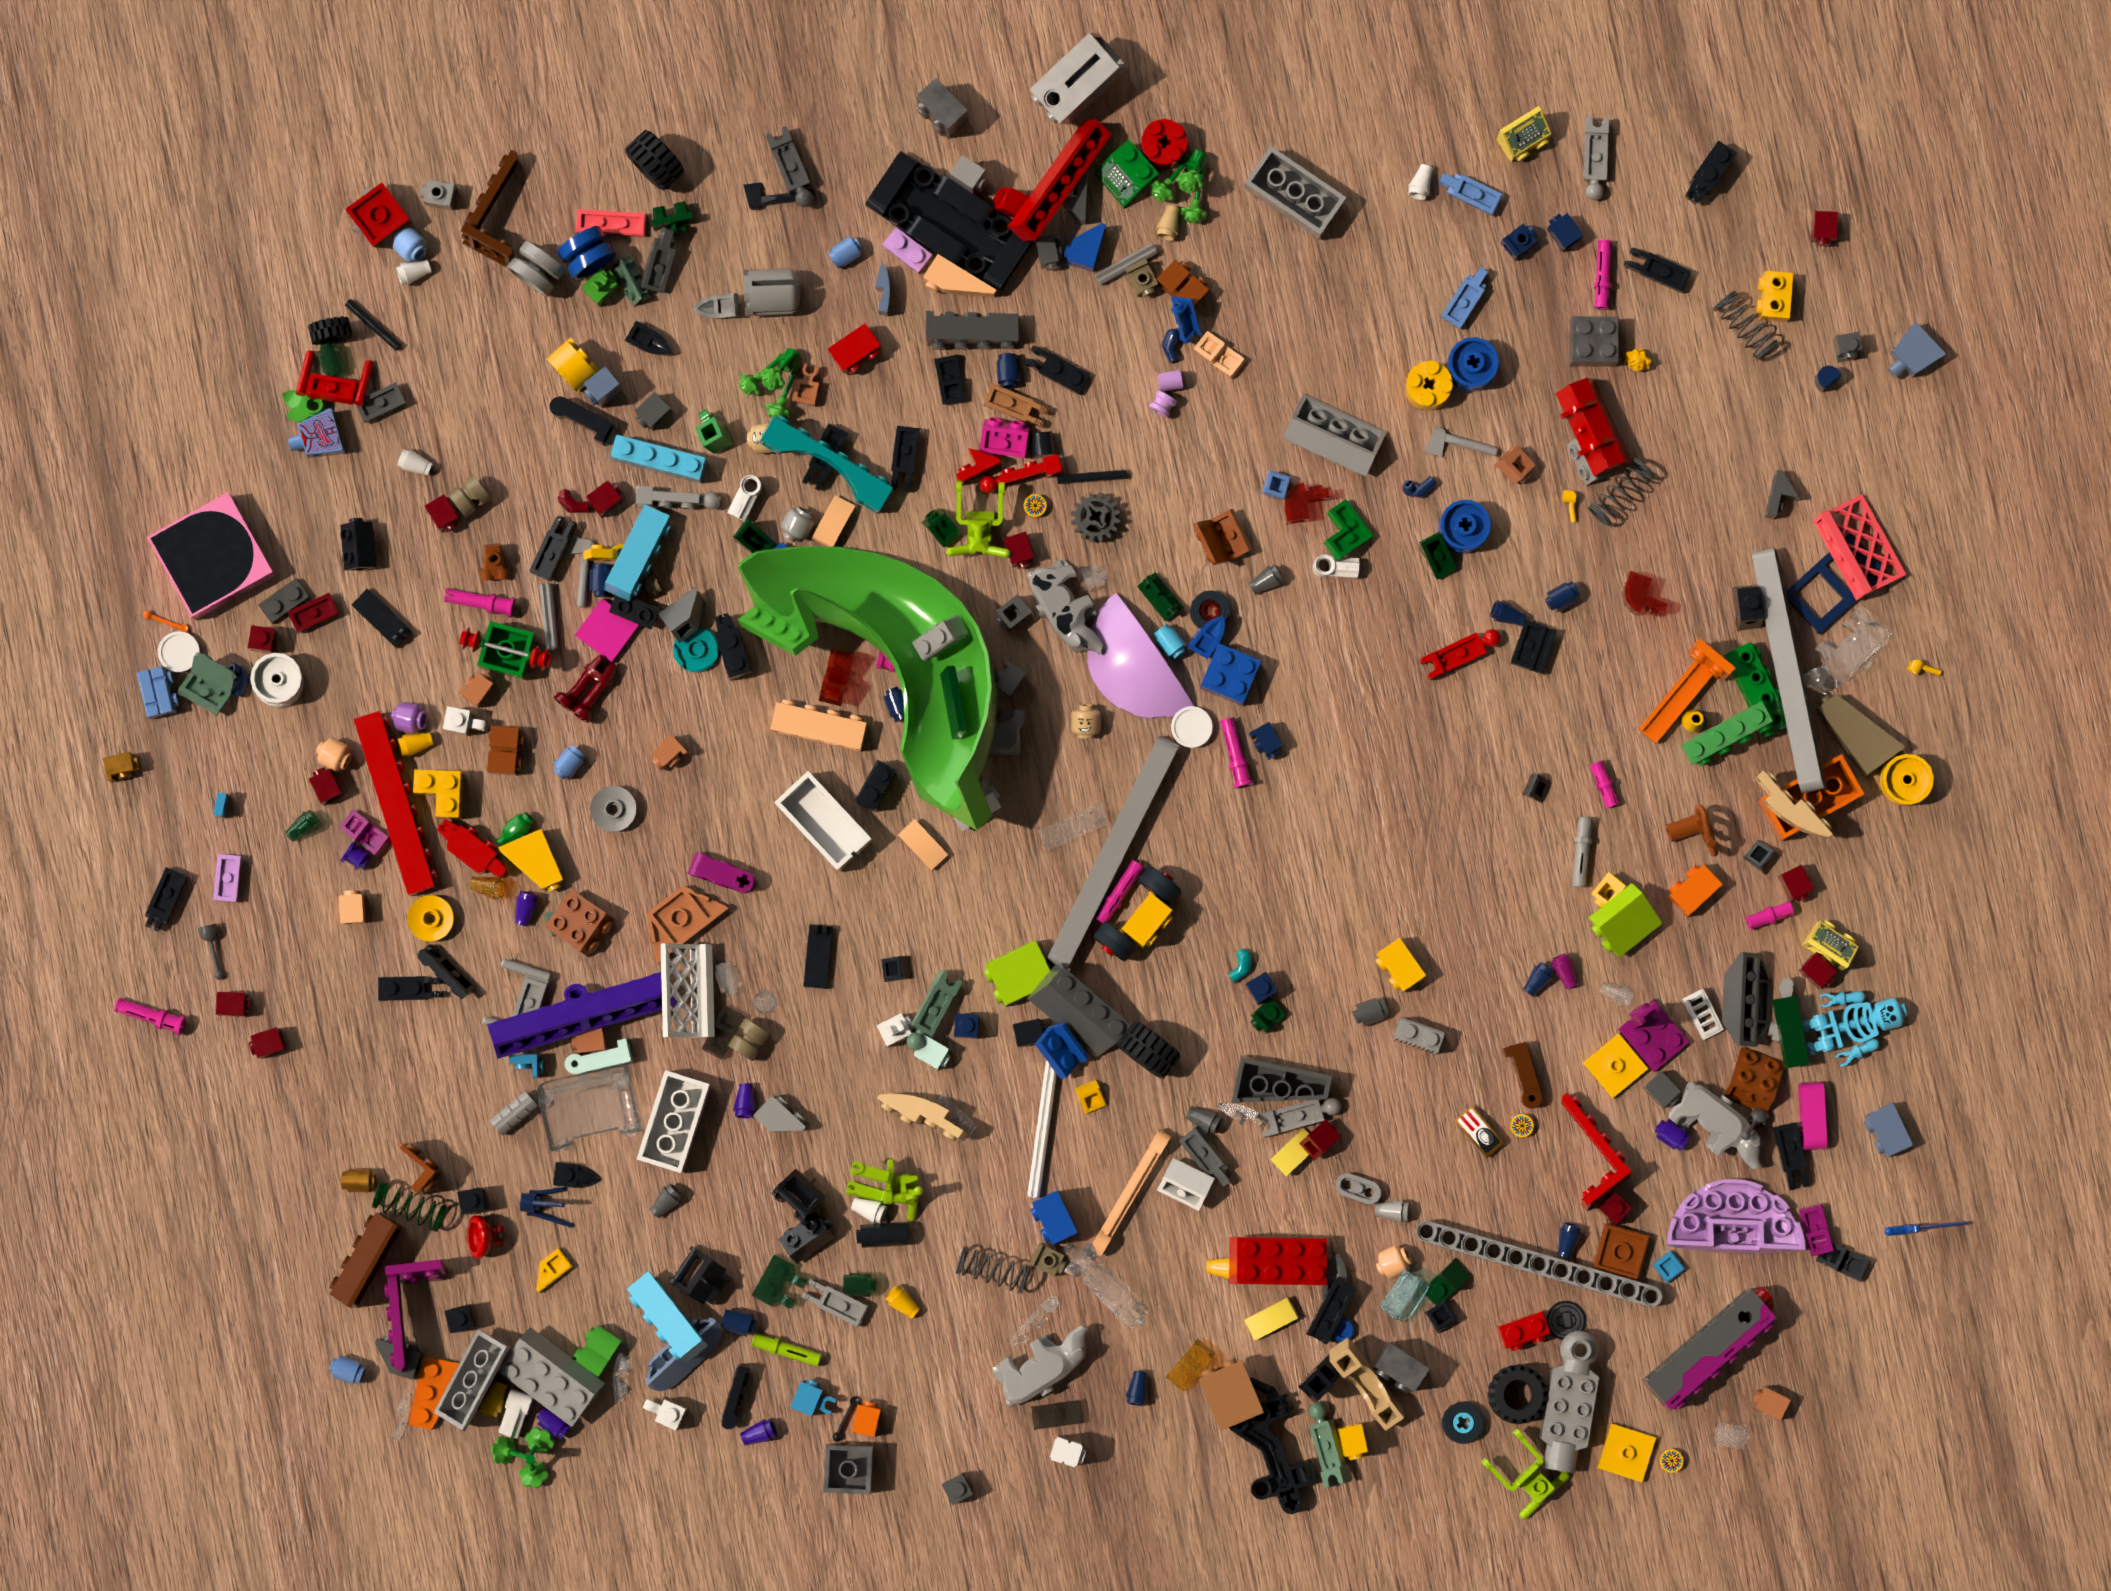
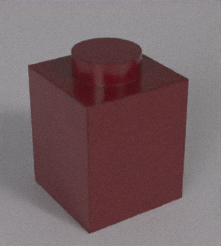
[1811,211,1838,246]
[586,480,623,518]
[425,494,461,533]
[1004,531,1034,569]
[248,625,278,654]
[309,767,344,805]
[1778,864,1814,902]
[1798,952,1837,989]
[215,992,251,1017]
[249,1027,287,1059]
[1299,1119,1341,1161]
[1597,1192,1632,1225]

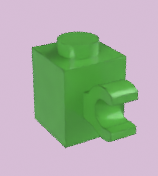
[582,268,619,307]

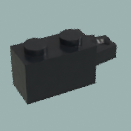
[1685,140,1737,205]
[715,613,752,681]

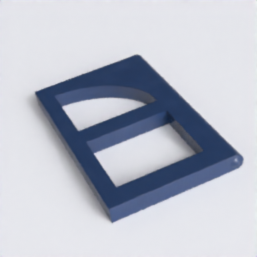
[1786,533,1888,635]

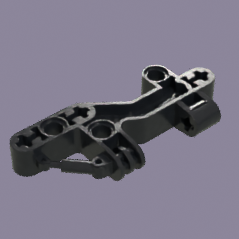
[1215,1367,1319,1514]

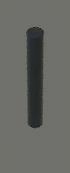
[345,299,402,351]
[1057,470,1127,484]

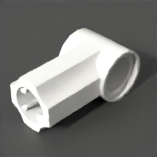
[727,475,763,521]
[1312,554,1360,578]
[499,1388,534,1439]

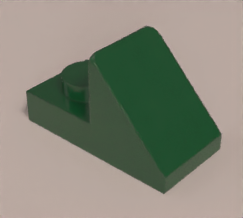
[1419,531,1457,580]
[1421,1258,1471,1306]

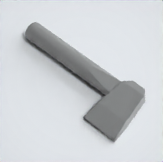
[1424,427,1499,457]
[566,537,595,608]

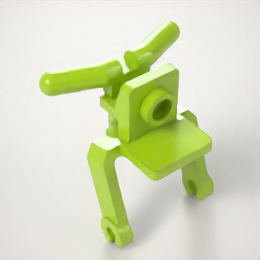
[946,481,1011,558]
[845,1159,923,1221]
[1481,1428,1570,1519]

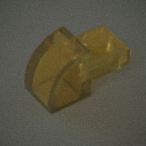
[1166,1339,1216,1392]

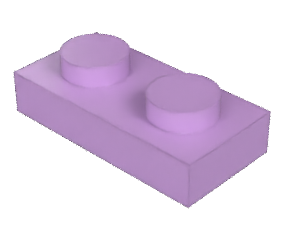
[882,227,932,274]
[213,854,242,902]

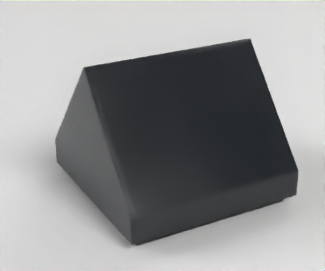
[1522,773,1550,803]

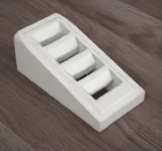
[1681,988,1724,1040]

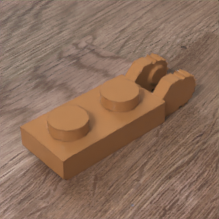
[983,384,1051,428]

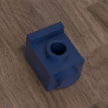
[1501,223,1538,261]
[1248,722,1283,760]

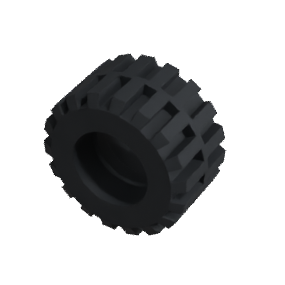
[625,130,684,191]
[1118,1021,1181,1079]
[1487,1365,1548,1424]

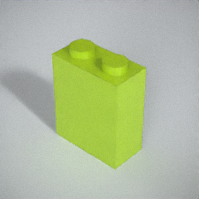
[1588,883,1662,958]
[983,940,1050,1007]

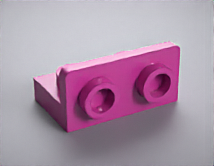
[980,417,1030,458]

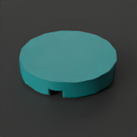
[673,627,719,673]

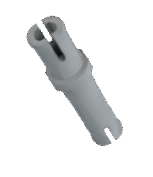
[1572,817,1593,887]

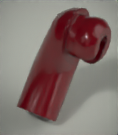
[558,489,589,513]

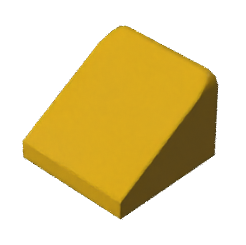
[1075,1080,1107,1114]

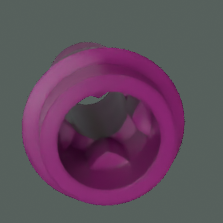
[1551,953,1578,989]

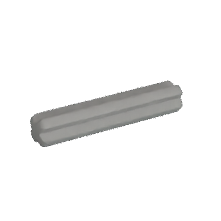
[1095,243,1158,285]
[539,583,559,651]

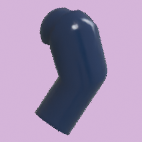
[1402,476,1437,498]

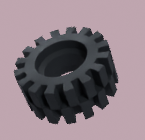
[308,316,353,345]

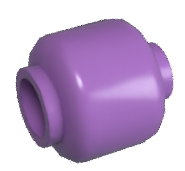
[391,702,427,734]

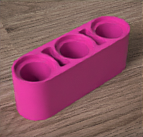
[1798,1082,1827,1150]

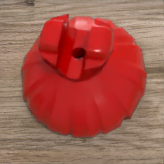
[467,1215,504,1259]

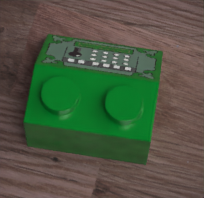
[1094,140,1159,208]

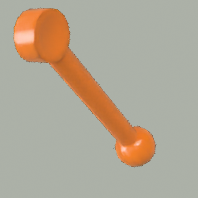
[143,610,189,633]

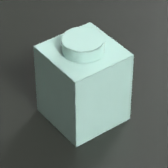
[913,1035,951,1070]

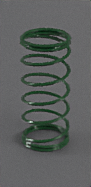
[372,1180,447,1232]

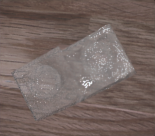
[613,1353,633,1403]

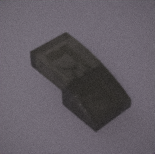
[702,1005,745,1060]
[1031,1400,1084,1430]

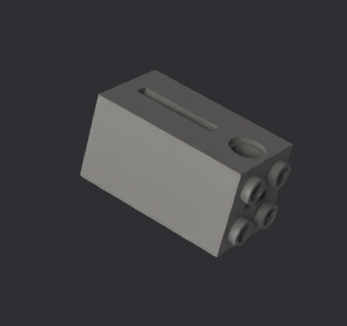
[1030,33,1129,124]

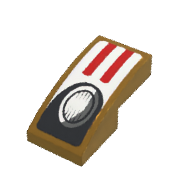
[1454,1106,1504,1158]

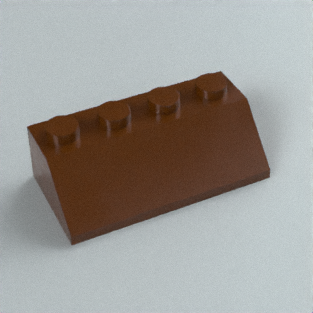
[329,1212,403,1308]

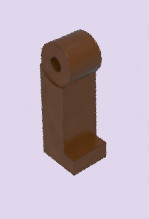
[1502,1042,1542,1109]

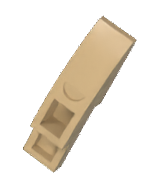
[1754,770,1832,839]
[877,1094,968,1142]

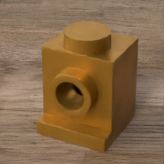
[102,752,140,782]

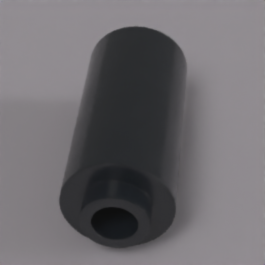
[856,1222,908,1248]

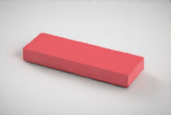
[576,209,647,237]

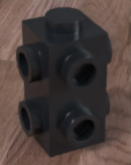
[340,518,377,571]
[778,1212,835,1264]

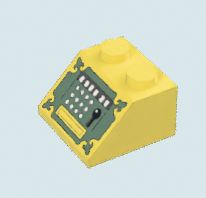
[1496,106,1552,162]
[1802,920,1859,971]

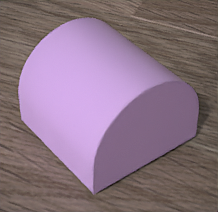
[1157,370,1183,392]

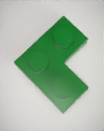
[1324,499,1374,561]

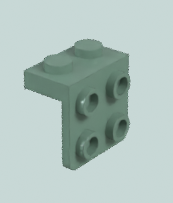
[178,652,236,716]

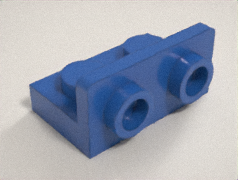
[1035,1023,1089,1079]

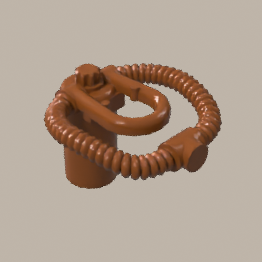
[1665,805,1718,857]

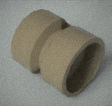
[448,475,491,518]
[728,1018,770,1061]

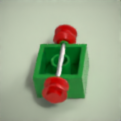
[459,621,552,680]

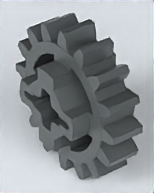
[1071,492,1120,543]

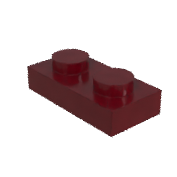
[287,593,340,634]

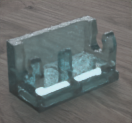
[1379,1269,1431,1322]

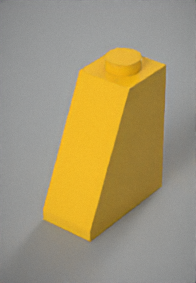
[498,829,565,892]

